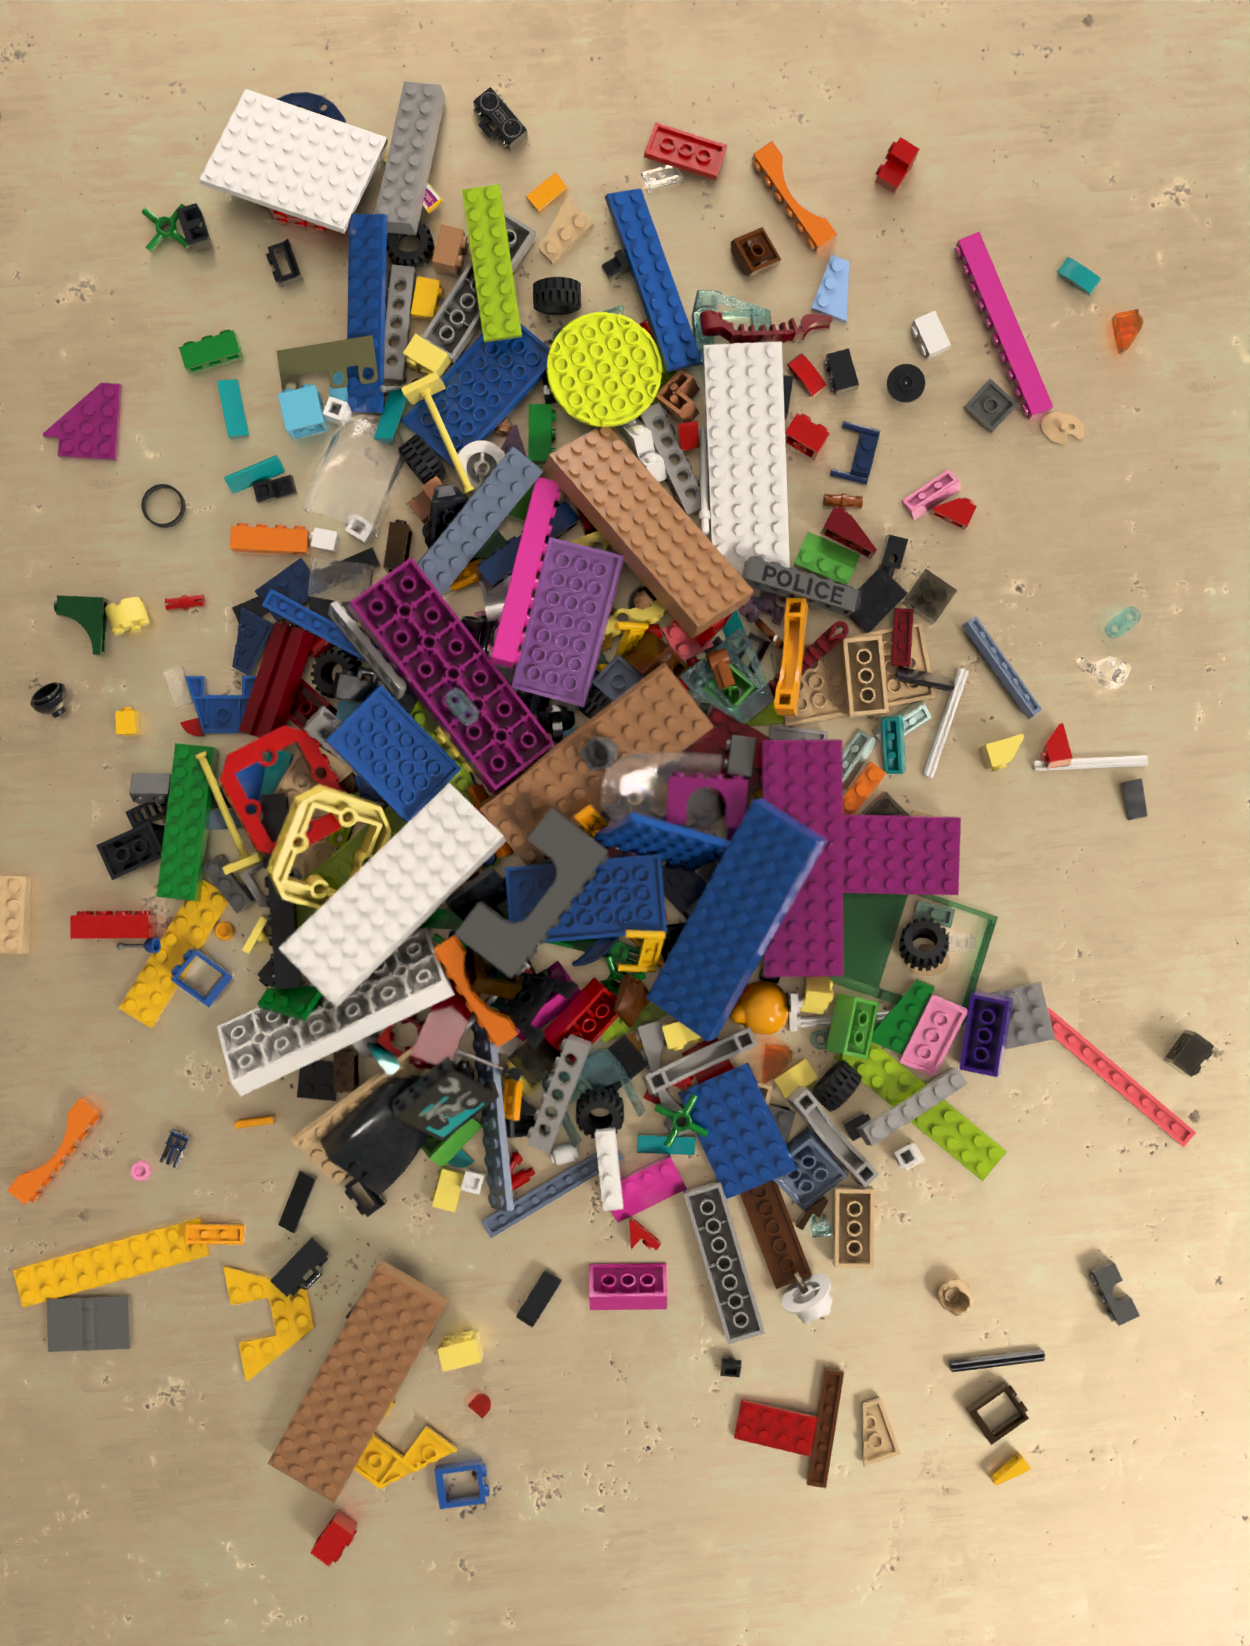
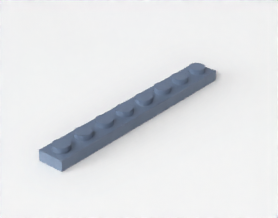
[481,1148,624,1238]

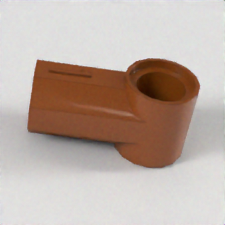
[706,648,735,690]

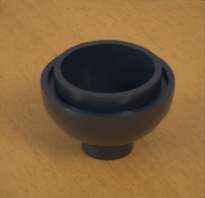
[30,682,67,718]

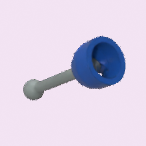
[117,938,161,953]

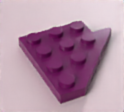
[43,383,122,461]

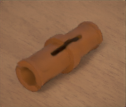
[823,493,863,509]

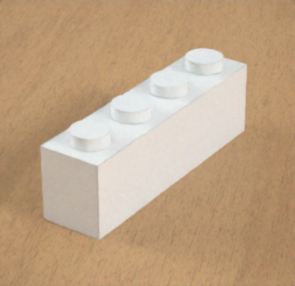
[595,1127,623,1211]

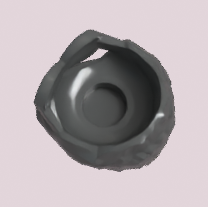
[581,737,619,771]

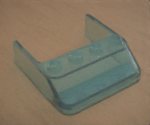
[542,1048,646,1148]

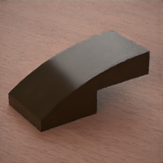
[794,1196,829,1230]

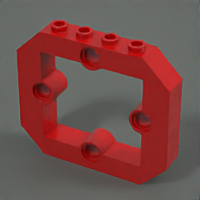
[219,725,346,856]

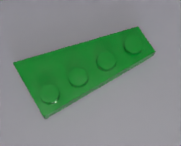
[871,978,935,1055]

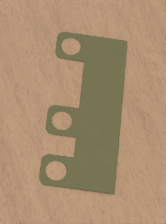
[277,335,378,390]

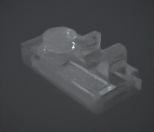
[641,165,683,194]

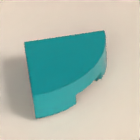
[448,1148,475,1168]

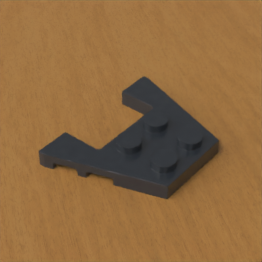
[500,972,578,1049]

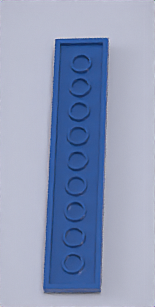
[605,188,703,372]
[346,214,387,413]

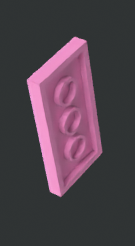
[899,994,968,1078]

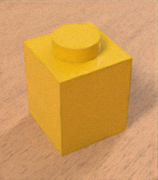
[115,707,140,736]

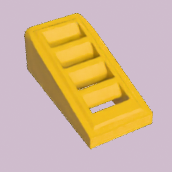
[990,1453,1032,1486]

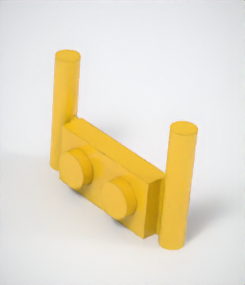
[596,622,649,672]
[617,930,665,973]

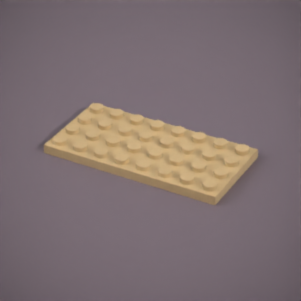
[771,622,936,727]
[290,1045,431,1186]

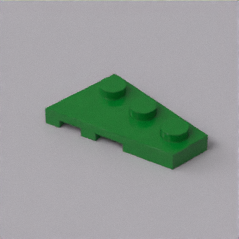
[257,986,323,1021]

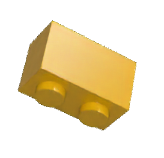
[411,276,444,322]

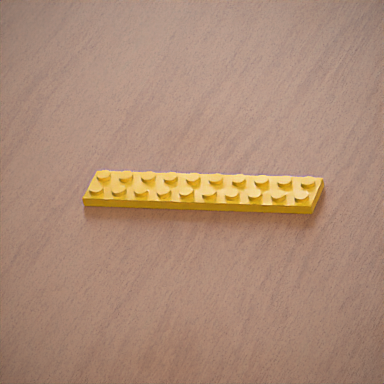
[13,1217,210,1308]

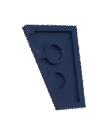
[232,607,274,676]

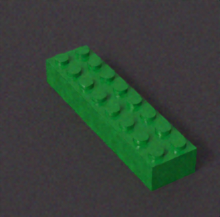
[156,743,218,902]

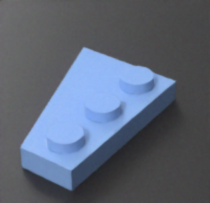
[811,255,849,323]

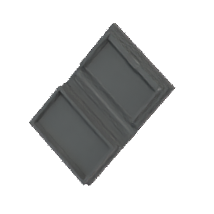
[47,1296,130,1352]

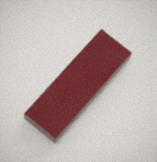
[890,608,914,667]

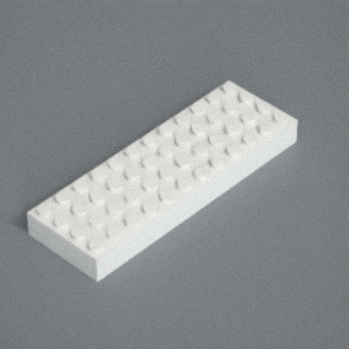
[703,342,790,577]
[279,783,506,1007]
[217,927,454,1096]

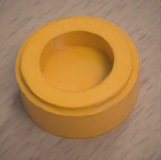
[214,921,235,941]

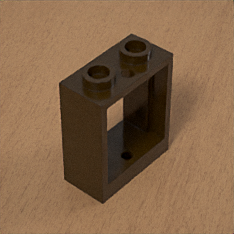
[383,520,413,573]
[466,950,522,1000]
[333,1048,360,1092]
[966,1382,1029,1445]

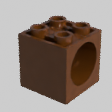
[624,631,690,680]

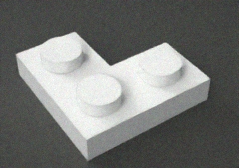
[786,991,802,1031]

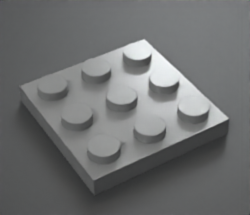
[990,982,1055,1049]

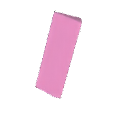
[901,469,961,520]

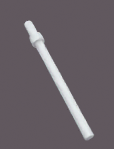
[699,427,711,535]

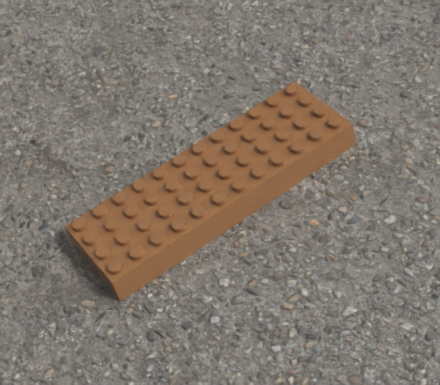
[544,427,754,639]
[480,662,713,865]
[267,1260,450,1503]

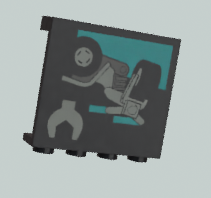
[391,1056,499,1141]

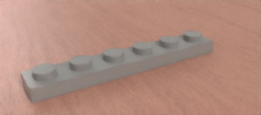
[328,601,406,700]

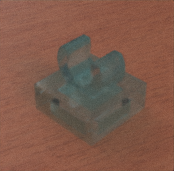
[811,1215,832,1238]

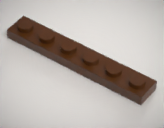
[806,1368,844,1488]

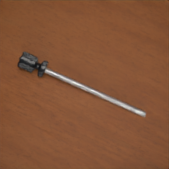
[456,1049,523,1081]

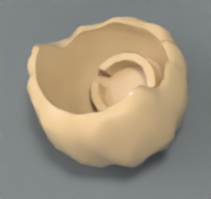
[937,1279,974,1316]

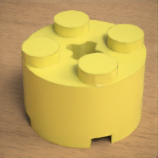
[105,597,150,636]

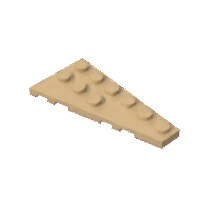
[248,747,352,839]

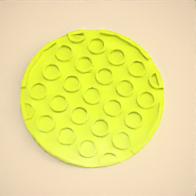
[547,312,662,427]

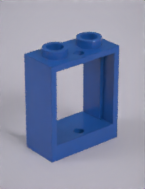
[170,947,233,1007]
[434,1459,490,1509]

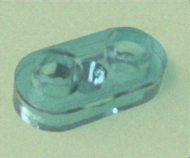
[1105,607,1141,639]
[445,689,479,725]

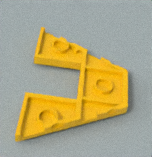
[223,1266,315,1382]
[354,1400,457,1489]

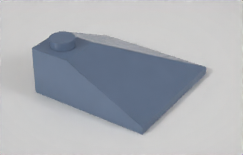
[774,1127,848,1211]

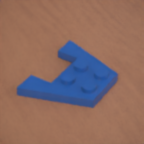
[185,676,257,734]

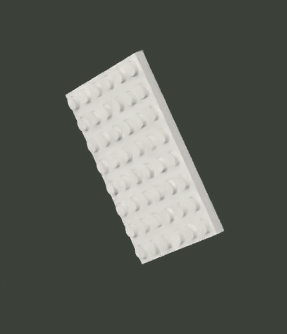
[199,89,388,234]

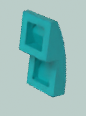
[1057,257,1101,295]

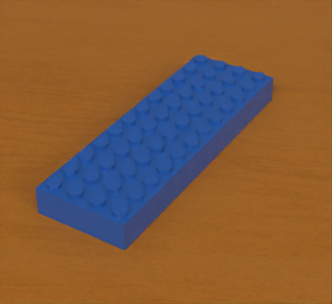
[646,799,827,1041]

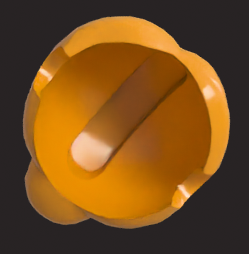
[730,981,789,1035]

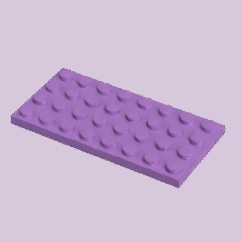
[512,537,624,707]

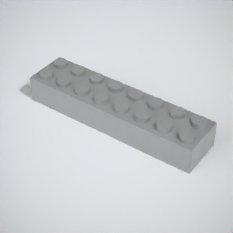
[375,82,446,235]
[422,211,536,364]
[683,1180,765,1344]

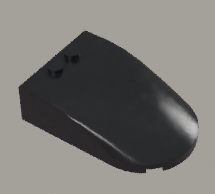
[320,1075,429,1196]

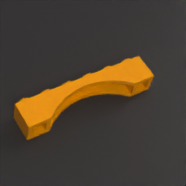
[774,598,809,716]

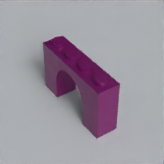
[666,772,748,828]

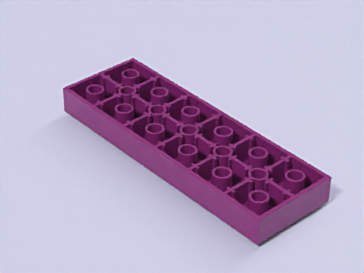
[347,557,555,793]
[761,739,843,977]
[725,812,961,895]

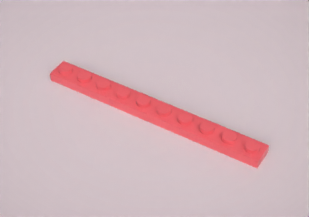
[1048,1007,1196,1147]

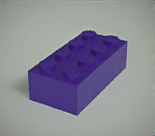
[959,991,1014,1077]

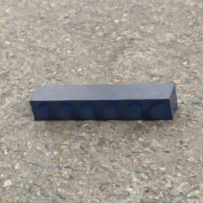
[475,501,580,591]

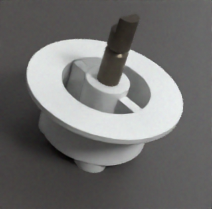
[455,441,505,494]
[782,1270,832,1323]

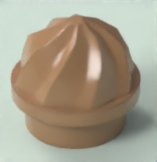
[495,417,513,437]
[634,589,654,610]

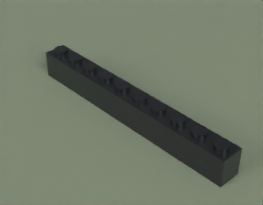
[259,793,302,989]

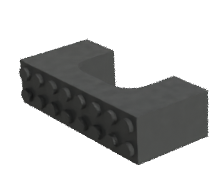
[454,808,609,978]

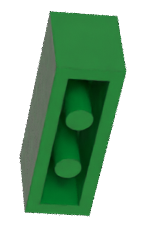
[179,330,244,374]
[528,404,556,465]

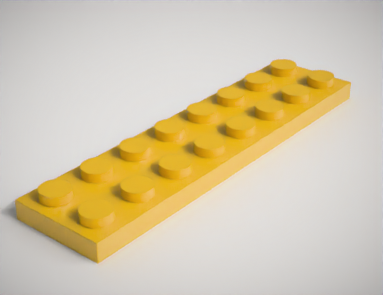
[118,879,229,1028]

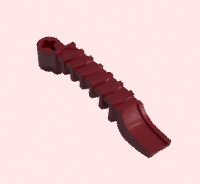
[699,310,833,344]
[740,621,849,721]

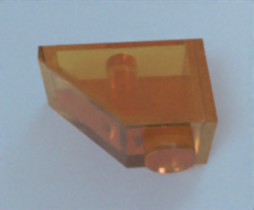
[1111,309,1143,355]
[761,1043,792,1083]

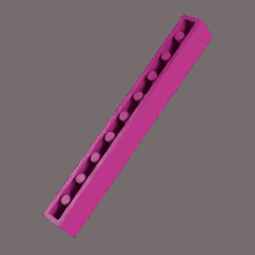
[955,232,1054,419]
[490,477,561,668]

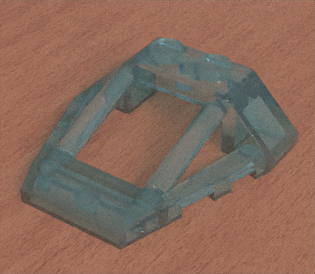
[692,290,771,367]
[680,628,774,725]

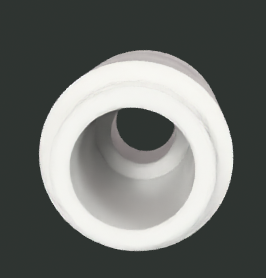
[550,1142,579,1166]

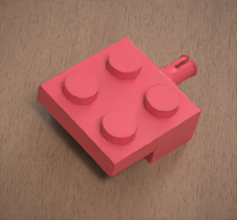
[662,618,714,661]

